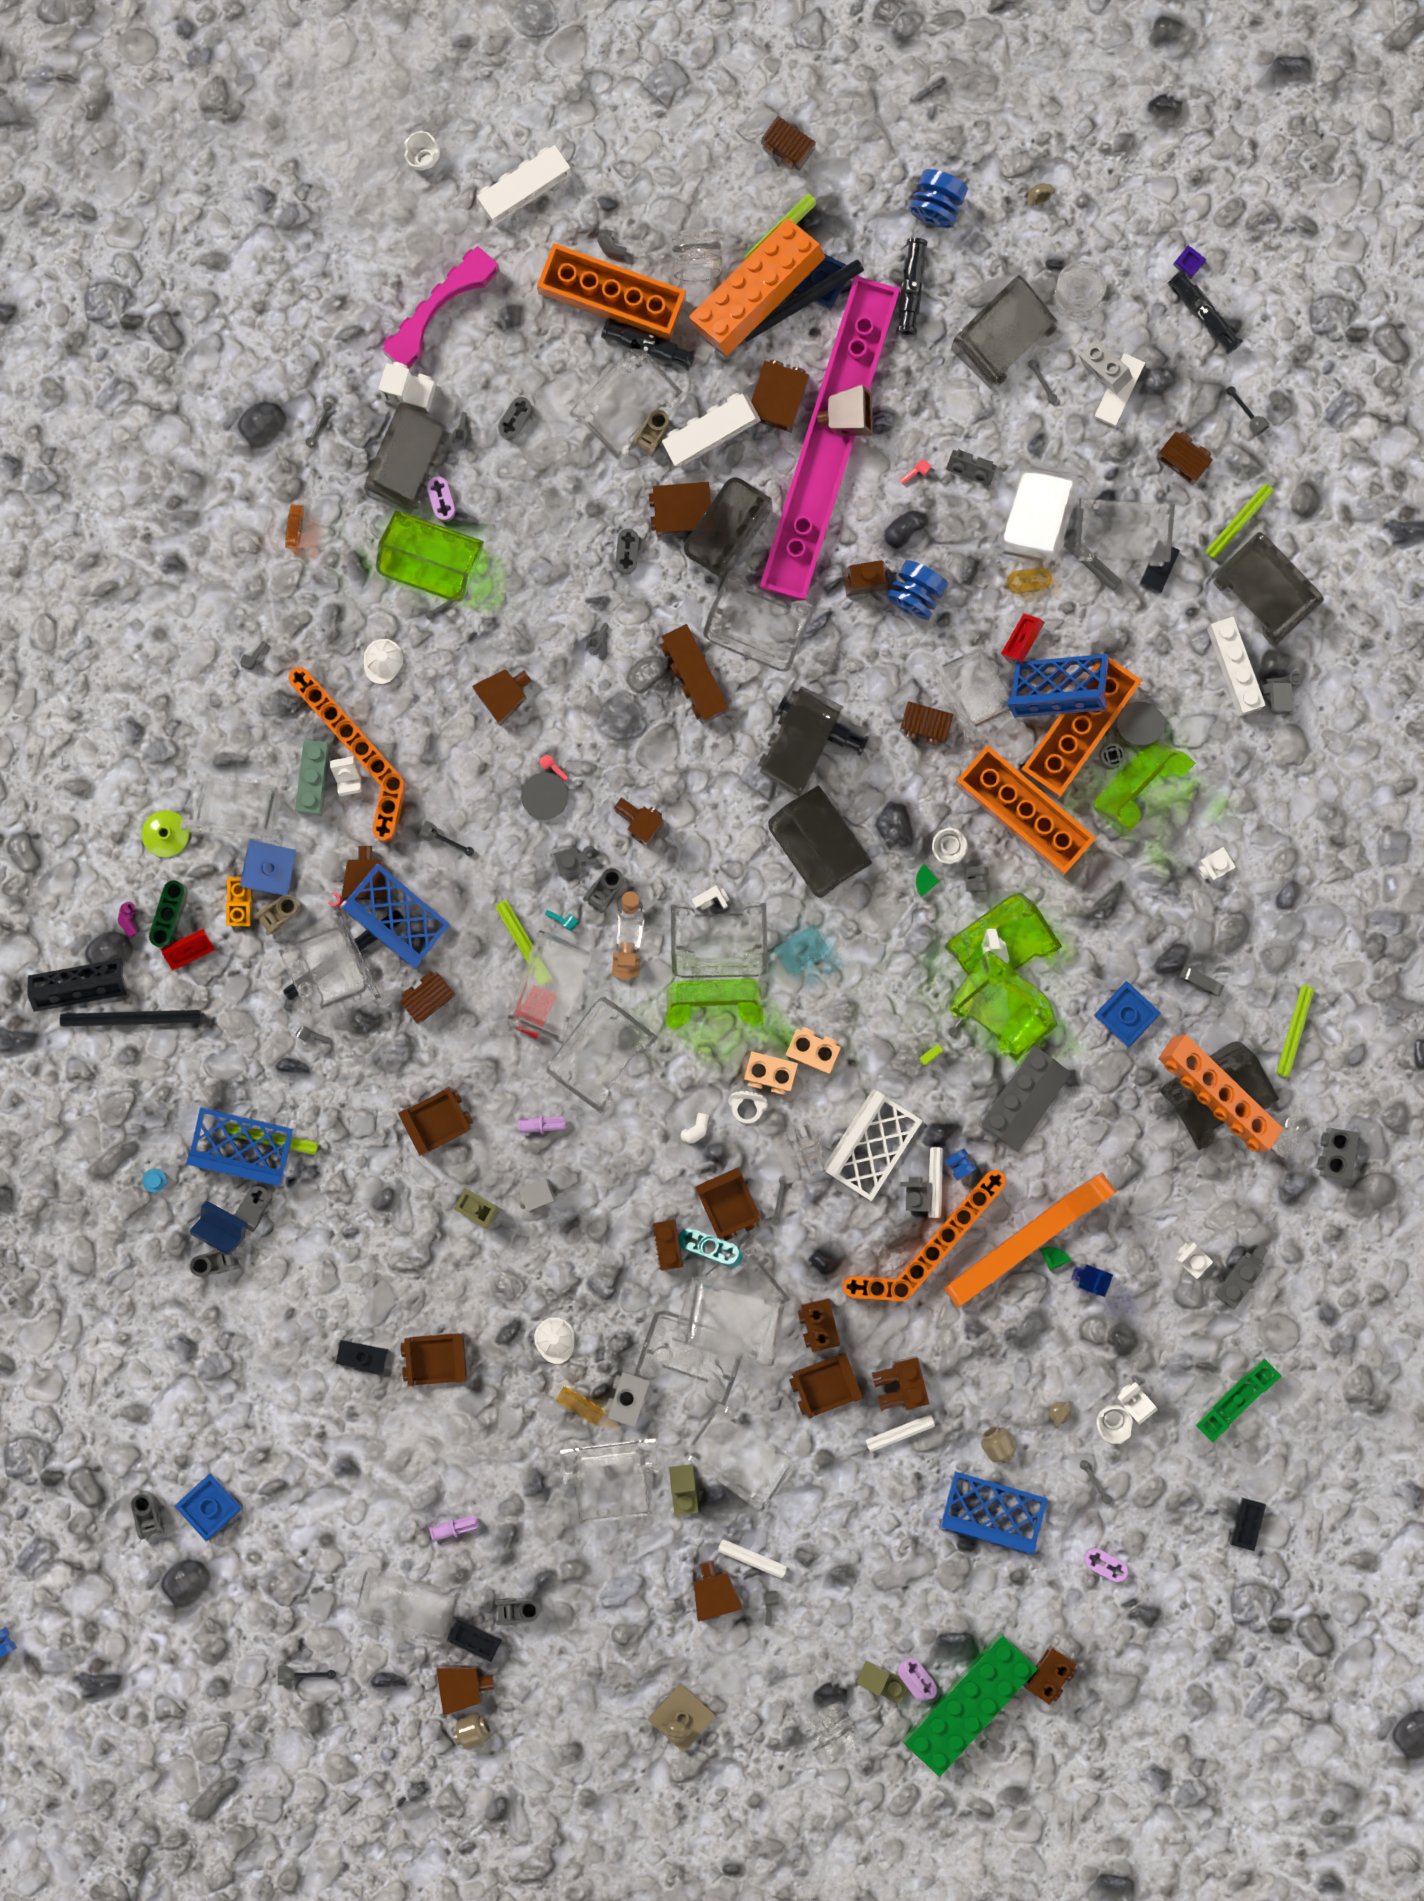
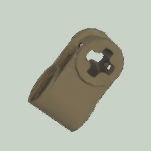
[631,409,670,457]
[254,895,301,936]

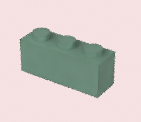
[295,740,331,816]

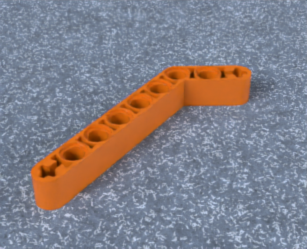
[288,667,406,843]
[842,1170,1006,1301]
[943,1172,1117,1308]

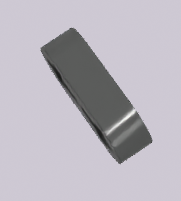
[498,397,532,440]
[616,529,639,575]
[1179,966,1225,997]

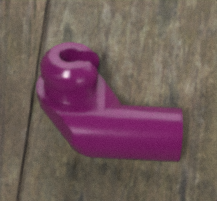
[117,902,139,938]

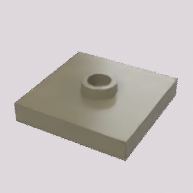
[648,1683,716,1753]

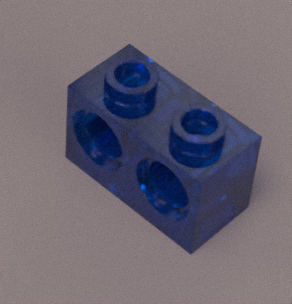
[1071,1263,1113,1297]

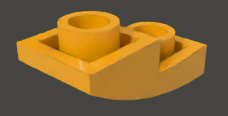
[226,876,252,926]

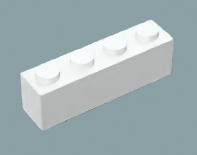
[477,145,571,226]
[662,393,761,468]
[1207,617,1266,717]

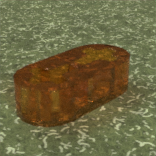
[285,504,304,549]

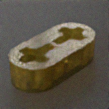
[1006,568,1052,594]

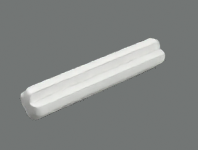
[928,1147,943,1218]
[866,1415,935,1452]
[718,1540,787,1578]

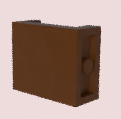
[751,360,809,433]
[649,482,713,537]
[398,1087,474,1156]
[695,1167,762,1241]
[401,1332,467,1386]
[789,1352,863,1419]

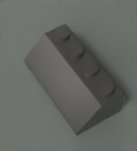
[979,1046,1071,1152]

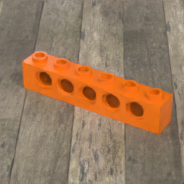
[1158,1034,1283,1153]

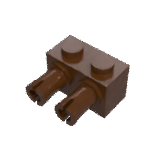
[614,797,664,848]
[797,1298,840,1352]
[872,1356,930,1411]
[1024,1645,1077,1705]

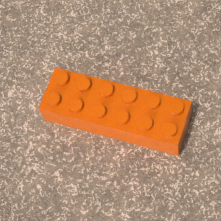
[689,218,825,356]
[537,243,686,341]
[1020,653,1142,800]
[955,745,1096,876]

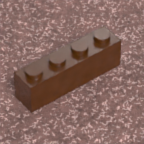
[659,624,729,723]

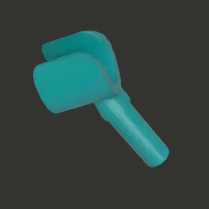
[545,910,579,930]

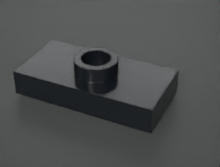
[1139,541,1180,594]
[336,1340,388,1373]
[1230,1497,1266,1551]
[448,1619,502,1662]

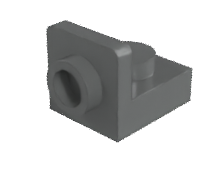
[900,1177,932,1211]

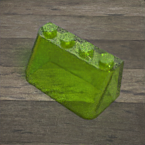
[376,510,484,602]

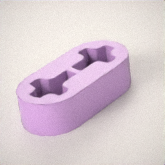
[427,477,455,522]
[1084,1547,1128,1582]
[898,1658,937,1702]

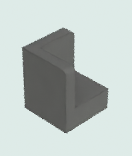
[1259,682,1293,715]

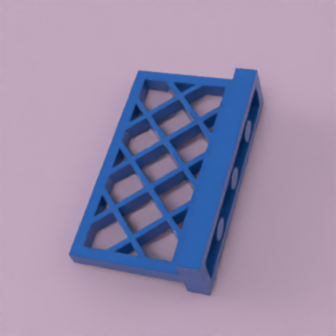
[1007,654,1109,718]
[339,863,450,969]
[186,1107,294,1186]
[939,1471,1048,1555]

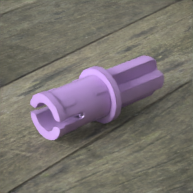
[518,1115,567,1134]
[429,1515,479,1542]

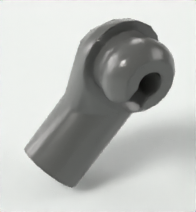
[597,229,627,259]

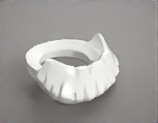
[728,1091,768,1124]

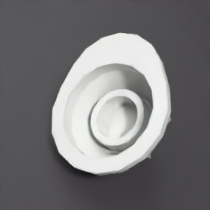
[364,639,403,684]
[534,1317,575,1364]

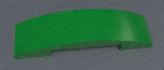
[1196,1358,1282,1443]

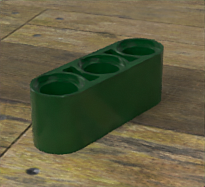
[149,880,188,949]

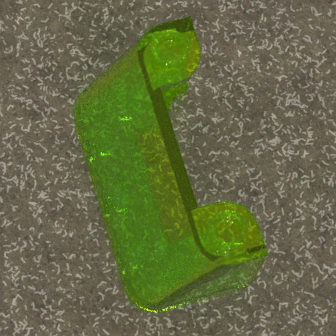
[1093,742,1196,838]
[945,892,1062,1003]
[949,950,1058,1060]
[666,979,763,1030]

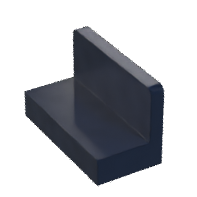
[190,1201,247,1255]

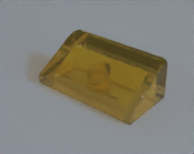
[556,1386,605,1425]

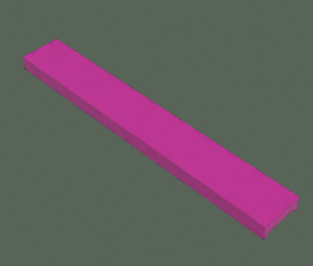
[760,275,900,602]

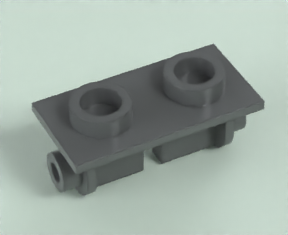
[946,449,997,485]

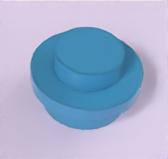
[142,1169,167,1193]

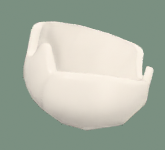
[404,131,440,171]
[932,828,968,865]
[1096,1405,1133,1444]

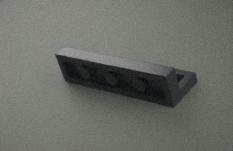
[27,959,127,1012]

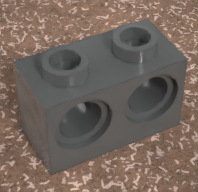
[1317,1128,1359,1180]

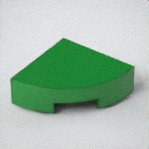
[916,864,940,897]
[1039,1247,1072,1271]

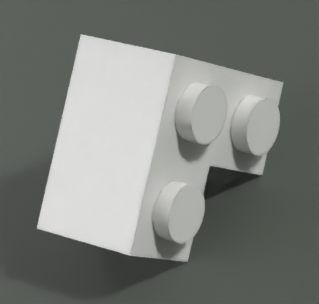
[378,362,436,414]

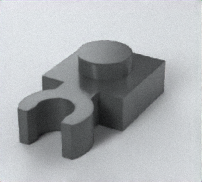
[554,846,598,877]

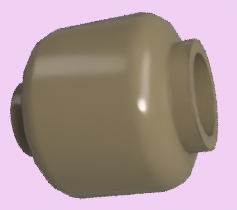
[981,1426,1017,1463]
[453,1714,491,1750]

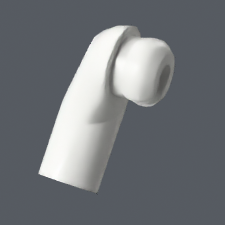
[681,1113,709,1144]

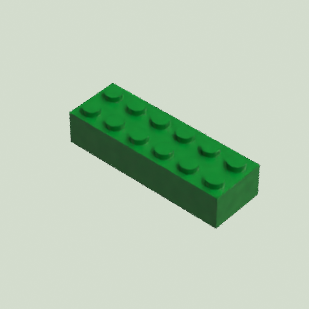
[902,1632,1038,1777]

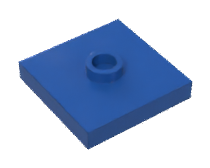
[239,840,296,896]
[1093,981,1161,1048]
[174,1473,243,1542]

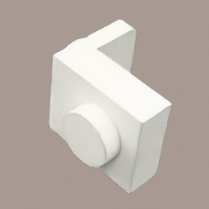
[1117,1382,1158,1425]

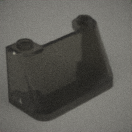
[951,275,1058,389]
[1212,532,1324,645]
[1160,1041,1279,1150]

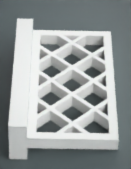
[822,1089,922,1201]

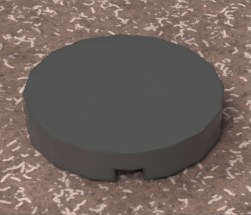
[1117,701,1164,748]
[521,772,568,820]

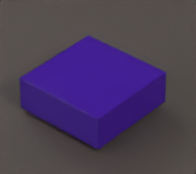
[1173,245,1207,279]

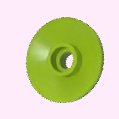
[142,810,189,857]

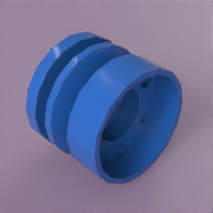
[908,169,968,229]
[886,560,949,620]

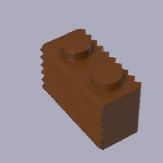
[761,116,816,170]
[1157,431,1213,485]
[899,701,954,746]
[399,972,456,1024]
[652,1219,683,1271]

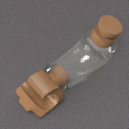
[612,891,644,981]

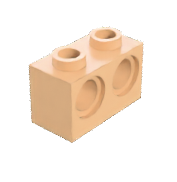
[785,1027,841,1074]
[744,1051,798,1095]

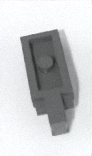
[1214,1245,1268,1309]

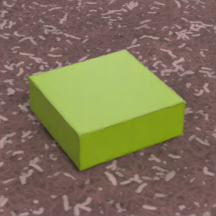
[918,1044,943,1066]

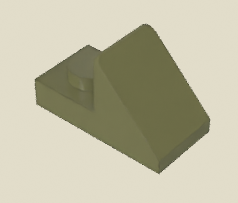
[454,1188,499,1229]
[669,1464,699,1516]
[856,1660,908,1704]

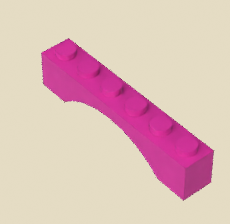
[382,246,500,369]

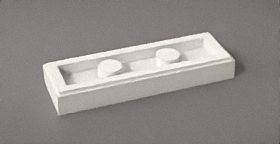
[1094,353,1145,427]

